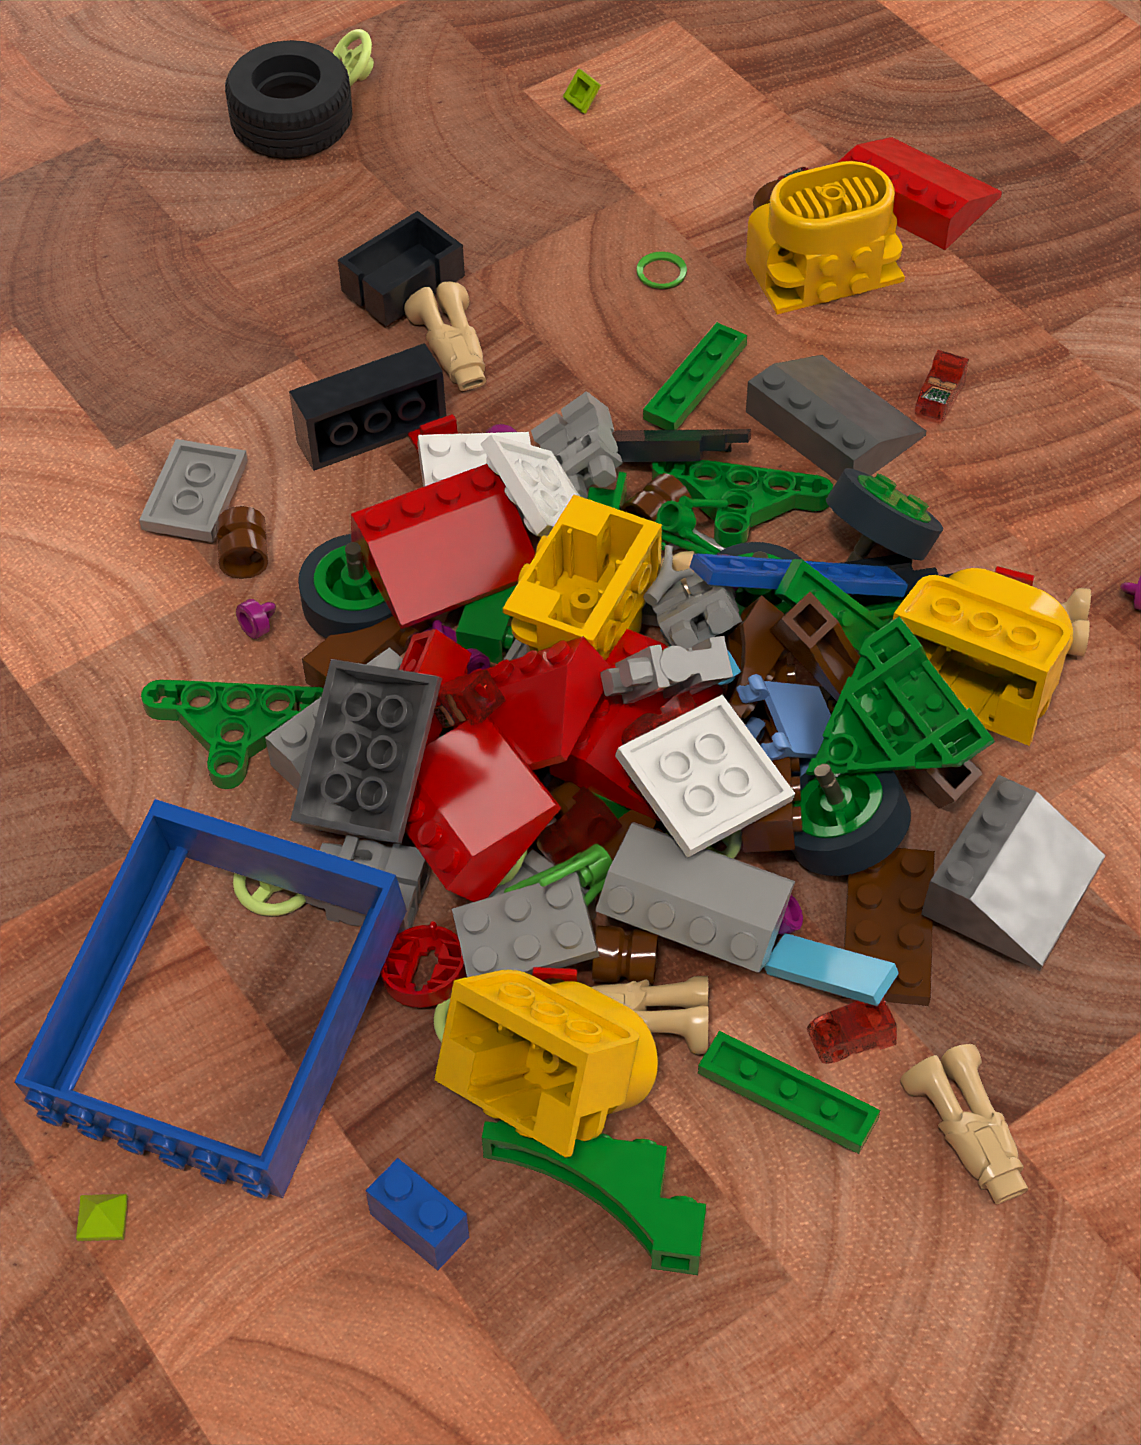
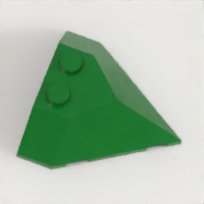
[806,616,995,775]

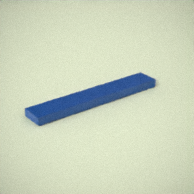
[689,553,908,597]

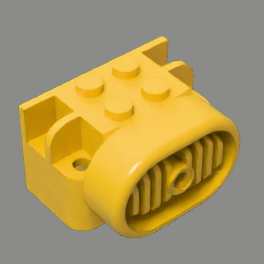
[746,161,905,315]
[503,495,662,660]
[893,568,1073,746]
[434,970,658,1158]

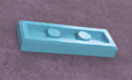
[764,933,899,1006]

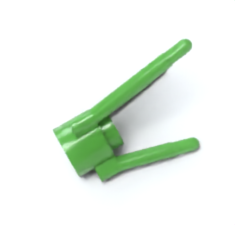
[504,844,613,907]

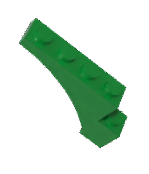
[481,1120,706,1275]

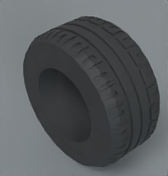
[225,40,353,159]

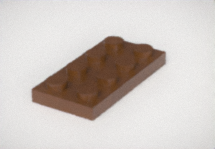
[841,848,935,1006]

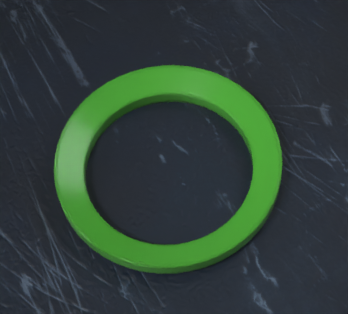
[637,252,687,289]

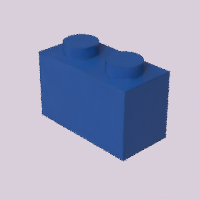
[365,1158,469,1270]

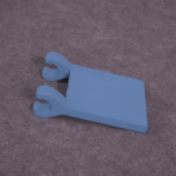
[736,674,831,761]

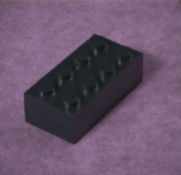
[289,343,446,471]

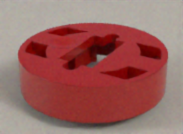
[380,921,467,1008]

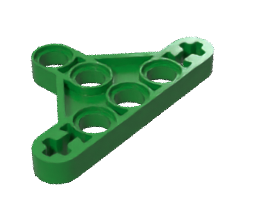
[652,460,833,548]
[141,679,324,789]

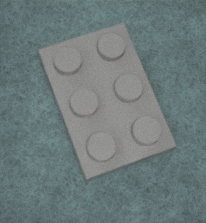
[139,439,248,542]
[452,872,599,977]

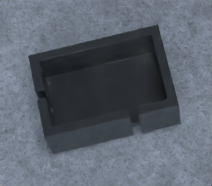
[338,211,465,326]

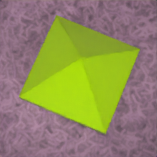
[563,68,601,114]
[76,1194,128,1241]

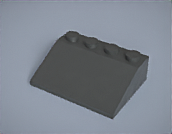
[746,355,927,481]

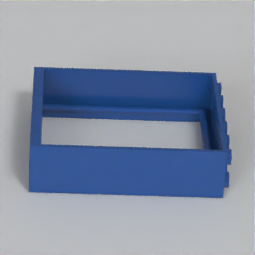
[14,799,407,1199]

